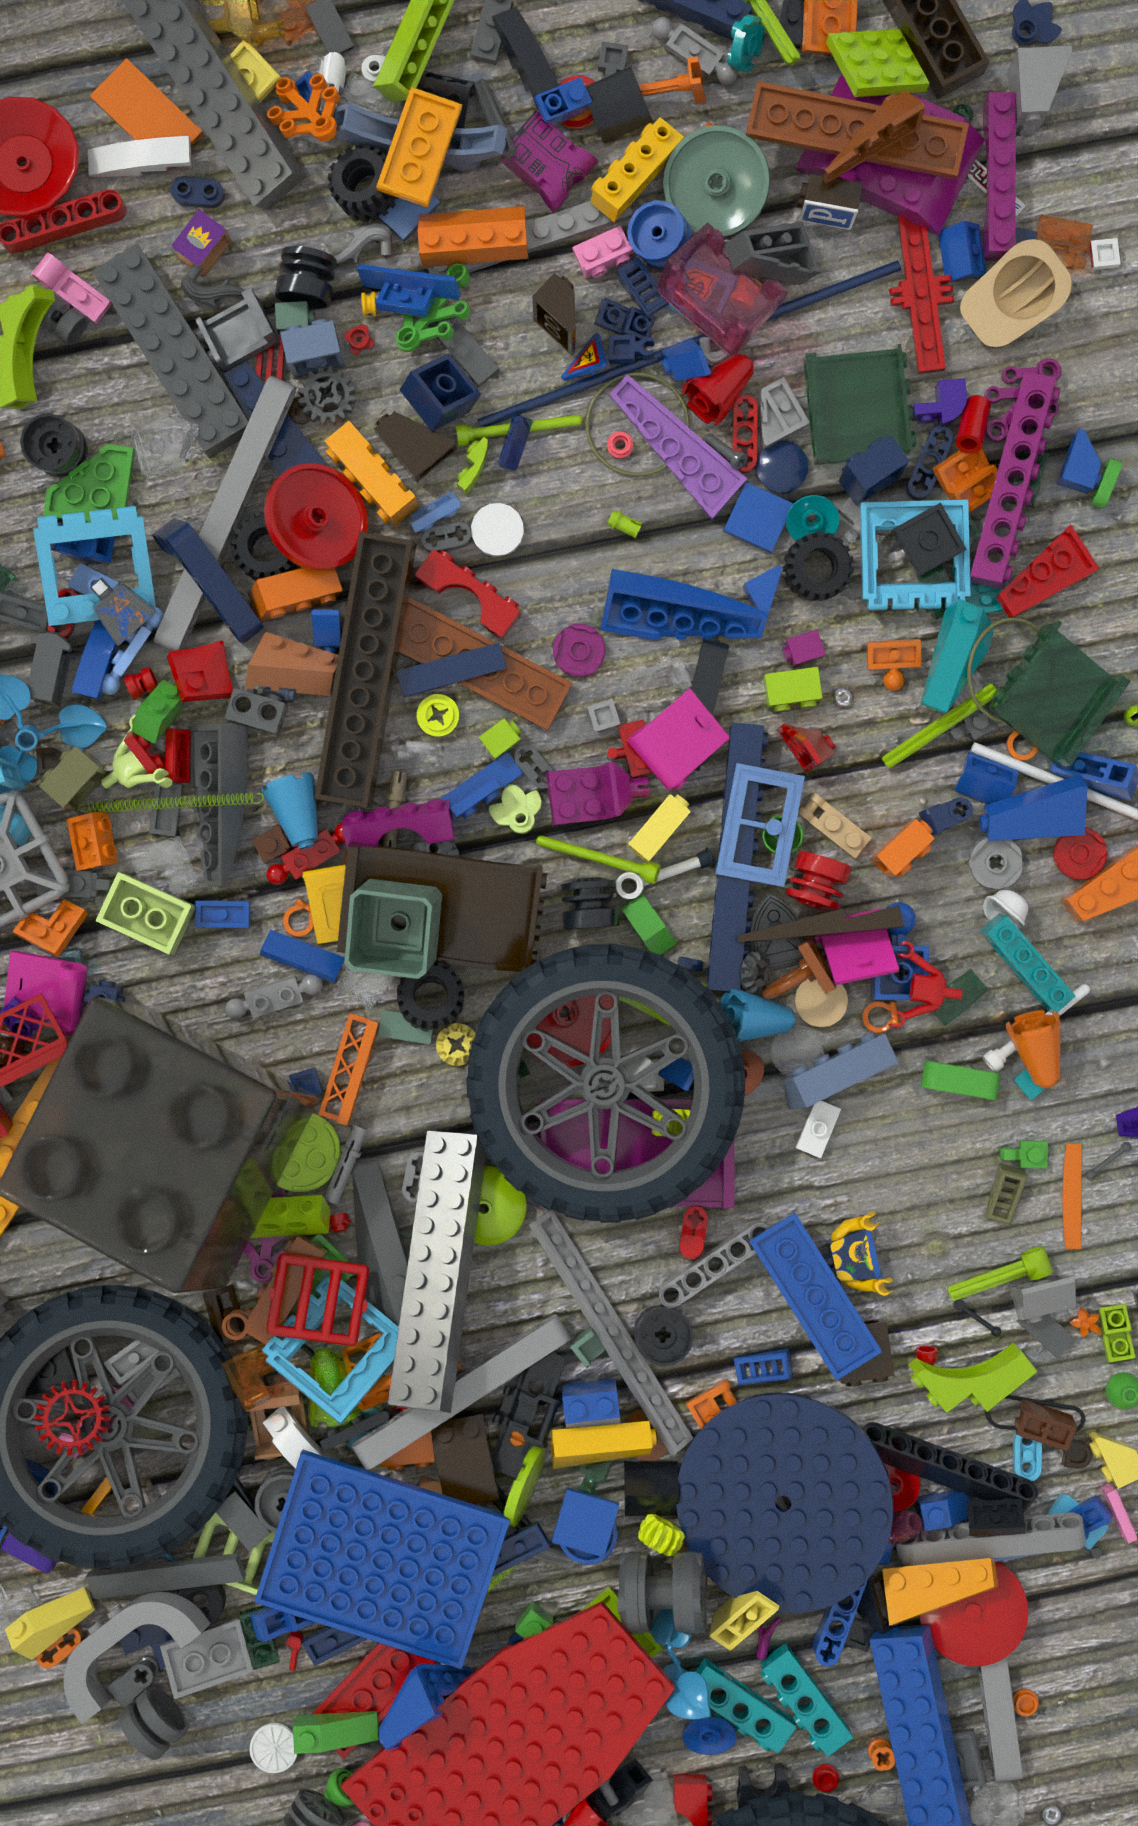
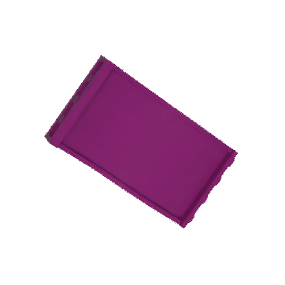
[535,1098,734,1208]

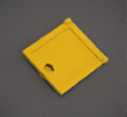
[302,865,346,944]

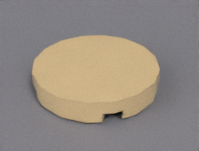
[794,979,848,1027]

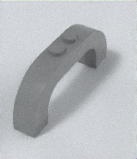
[64,1592,211,1724]

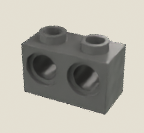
[225,685,288,736]

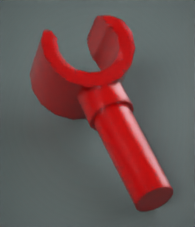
[285,1631,304,1671]

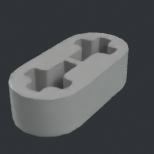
[402,1151,424,1202]

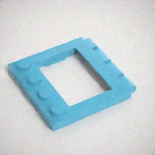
[860,500,971,610]
[33,506,156,626]
[262,1275,399,1425]

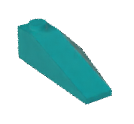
[921,599,994,714]

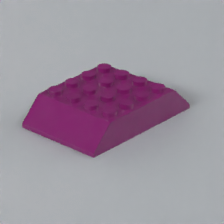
[795,73,985,236]

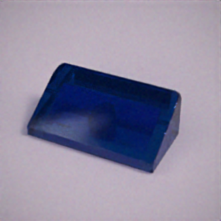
[498,413,533,470]

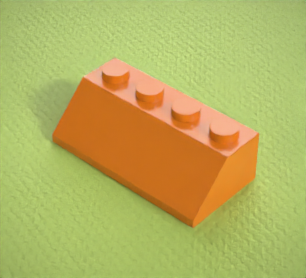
[418,206,528,267]

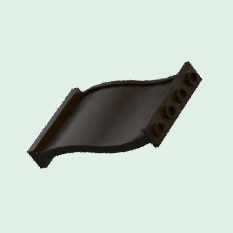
[337,842,547,972]

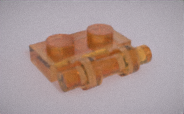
[1036,214,1093,270]

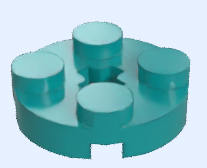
[727,14,764,73]

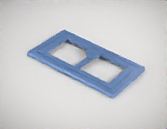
[716,763,805,887]

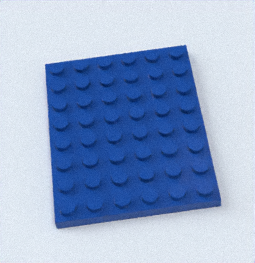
[254,1449,510,1669]

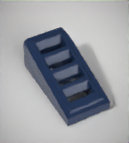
[617,257,670,318]

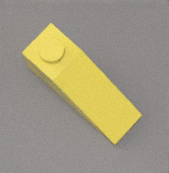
[5,1587,96,1660]
[709,1591,779,1651]

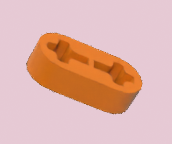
[36,1625,84,1668]

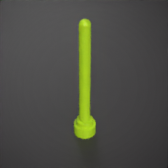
[455,415,583,447]
[536,836,661,885]

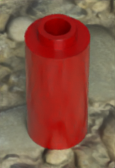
[955,395,991,454]

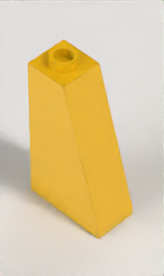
[550,1421,656,1469]

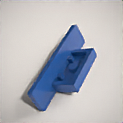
[357,264,461,317]
[440,752,522,822]

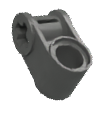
[106,1656,160,1708]

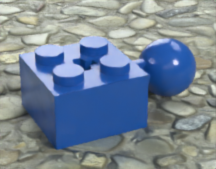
[871,902,929,1000]

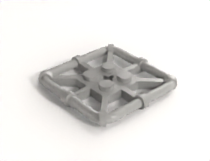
[0,789,70,928]

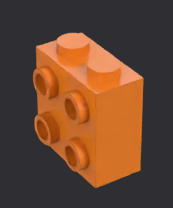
[869,819,935,878]

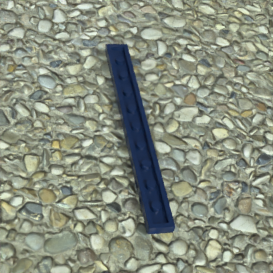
[302,1520,551,1666]

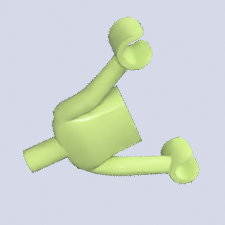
[101,715,172,789]

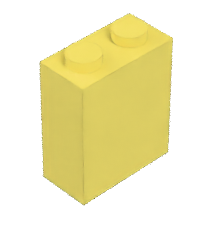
[627,794,691,863]

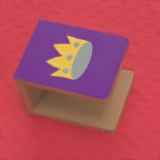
[172,209,232,277]

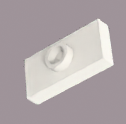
[795,1101,841,1158]

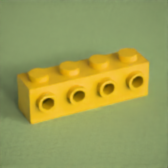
[590,117,684,223]

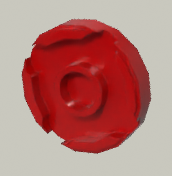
[1053,827,1107,880]

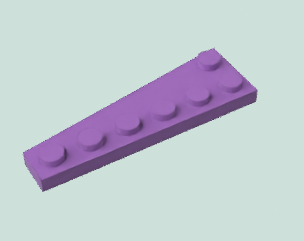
[610,374,747,520]

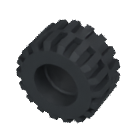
[328,144,399,222]
[232,512,298,581]
[783,532,854,601]
[397,962,464,1032]

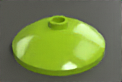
[474,1165,527,1246]

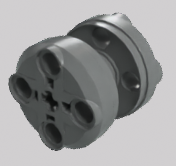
[617,1551,708,1634]

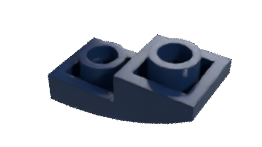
[594,298,656,341]

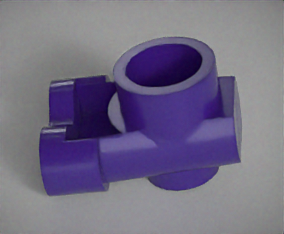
[0,996,40,1041]

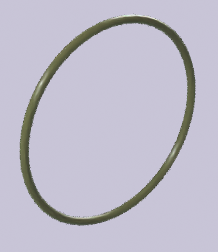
[585,372,690,477]
[967,617,1054,724]

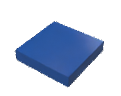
[723,482,794,554]
[552,1487,619,1558]

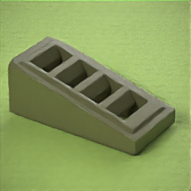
[984,1163,1027,1225]

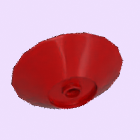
[0,97,79,216]

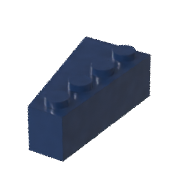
[638,0,753,41]

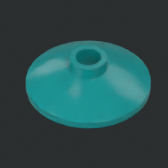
[786,495,840,541]

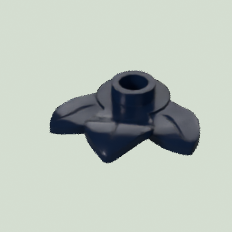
[1012,0,1062,46]

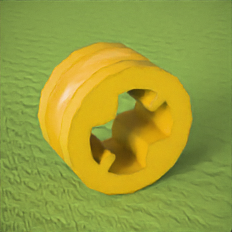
[361,292,377,317]

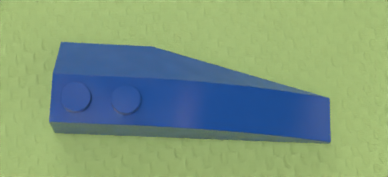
[600,569,768,640]

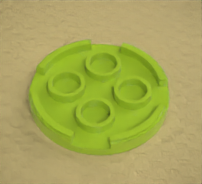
[259,1111,341,1192]
[504,1445,546,1527]

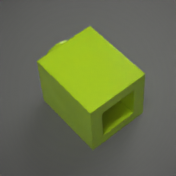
[479,718,522,760]

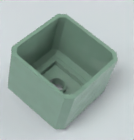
[345,879,442,979]

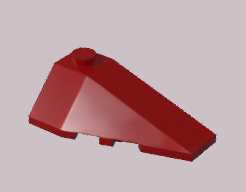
[777,724,836,774]

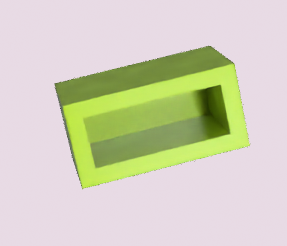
[763,667,823,712]

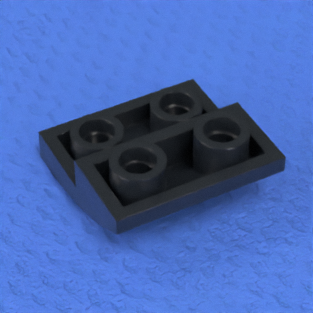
[585,66,653,143]

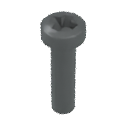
[705,434,747,470]

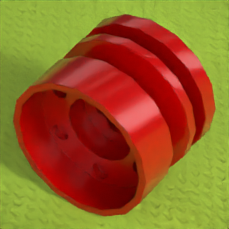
[785,851,853,911]

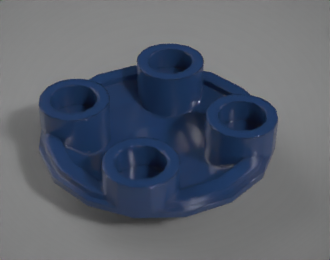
[756,441,808,494]

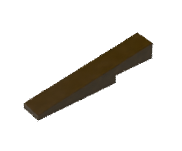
[737,905,904,944]

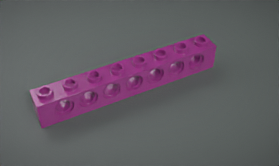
[970,371,1060,590]

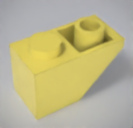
[1089,1432,1138,1489]

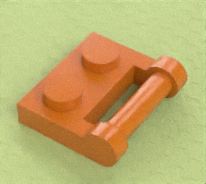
[686,1379,737,1430]

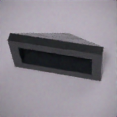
[856,1571,898,1634]

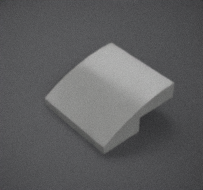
[104,1340,181,1404]

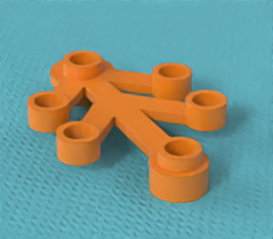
[267,74,340,142]

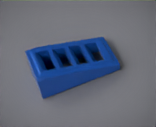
[734,1348,793,1385]

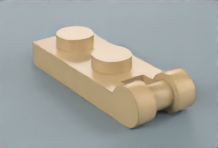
[798,792,871,859]

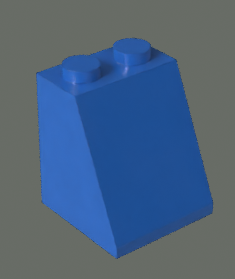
[562,1378,621,1429]

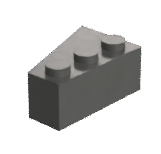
[724,222,820,285]

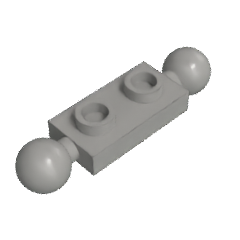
[652,17,738,85]
[225,974,323,1020]

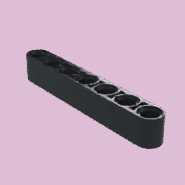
[862,1422,1039,1513]

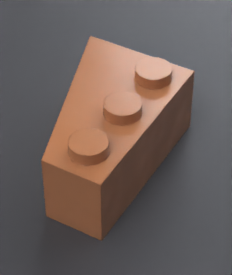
[245,632,338,696]

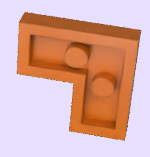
[13,899,88,958]

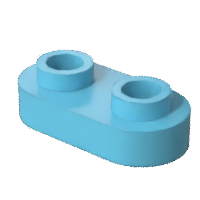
[1013,1431,1042,1481]

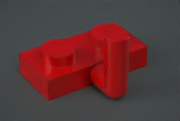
[607,719,653,778]

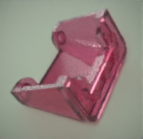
[657,222,788,355]

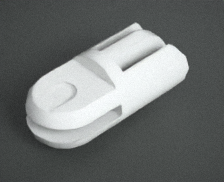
[319,52,346,112]

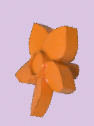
[1069,1307,1101,1337]

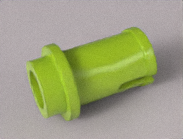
[607,510,642,538]

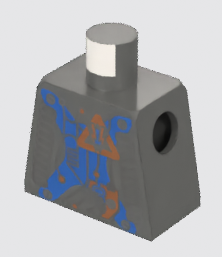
[90,577,156,646]

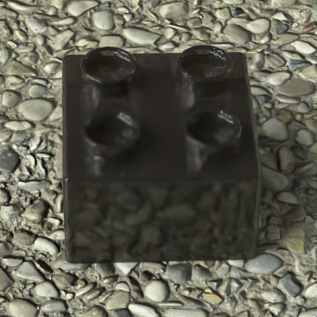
[0,997,317,1293]

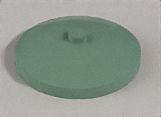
[663,125,770,238]

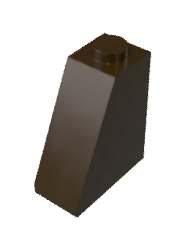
[374,411,457,483]

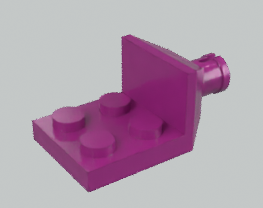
[546,762,650,826]

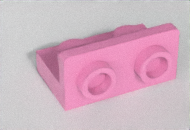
[572,225,634,279]

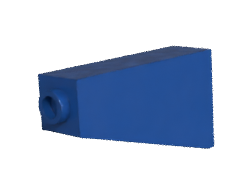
[979,775,1087,841]

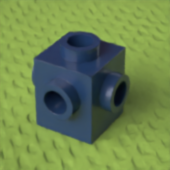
[84,980,125,1020]

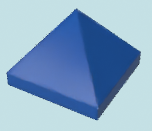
[295,71,313,103]

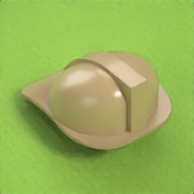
[960,239,1072,347]

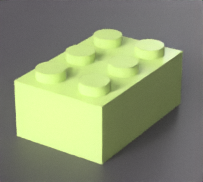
[96,872,195,955]

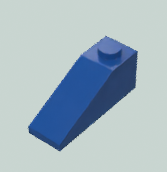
[1050,747,1138,801]

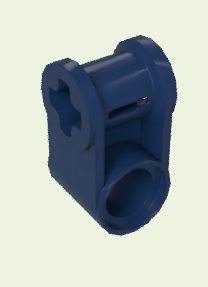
[918,797,973,835]

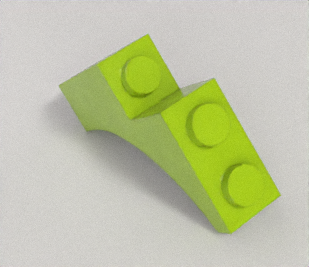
[0,285,55,410]
[908,1343,1037,1413]

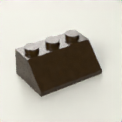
[532,273,576,356]

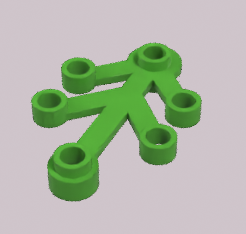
[396,263,471,352]

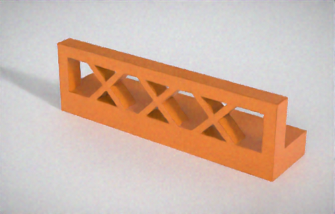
[318,1013,380,1126]

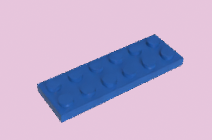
[749,1212,882,1381]

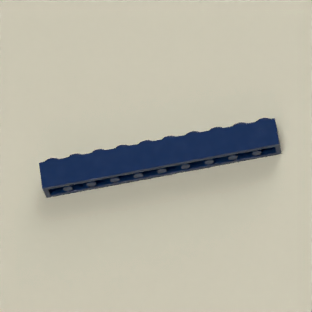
[706,722,768,992]

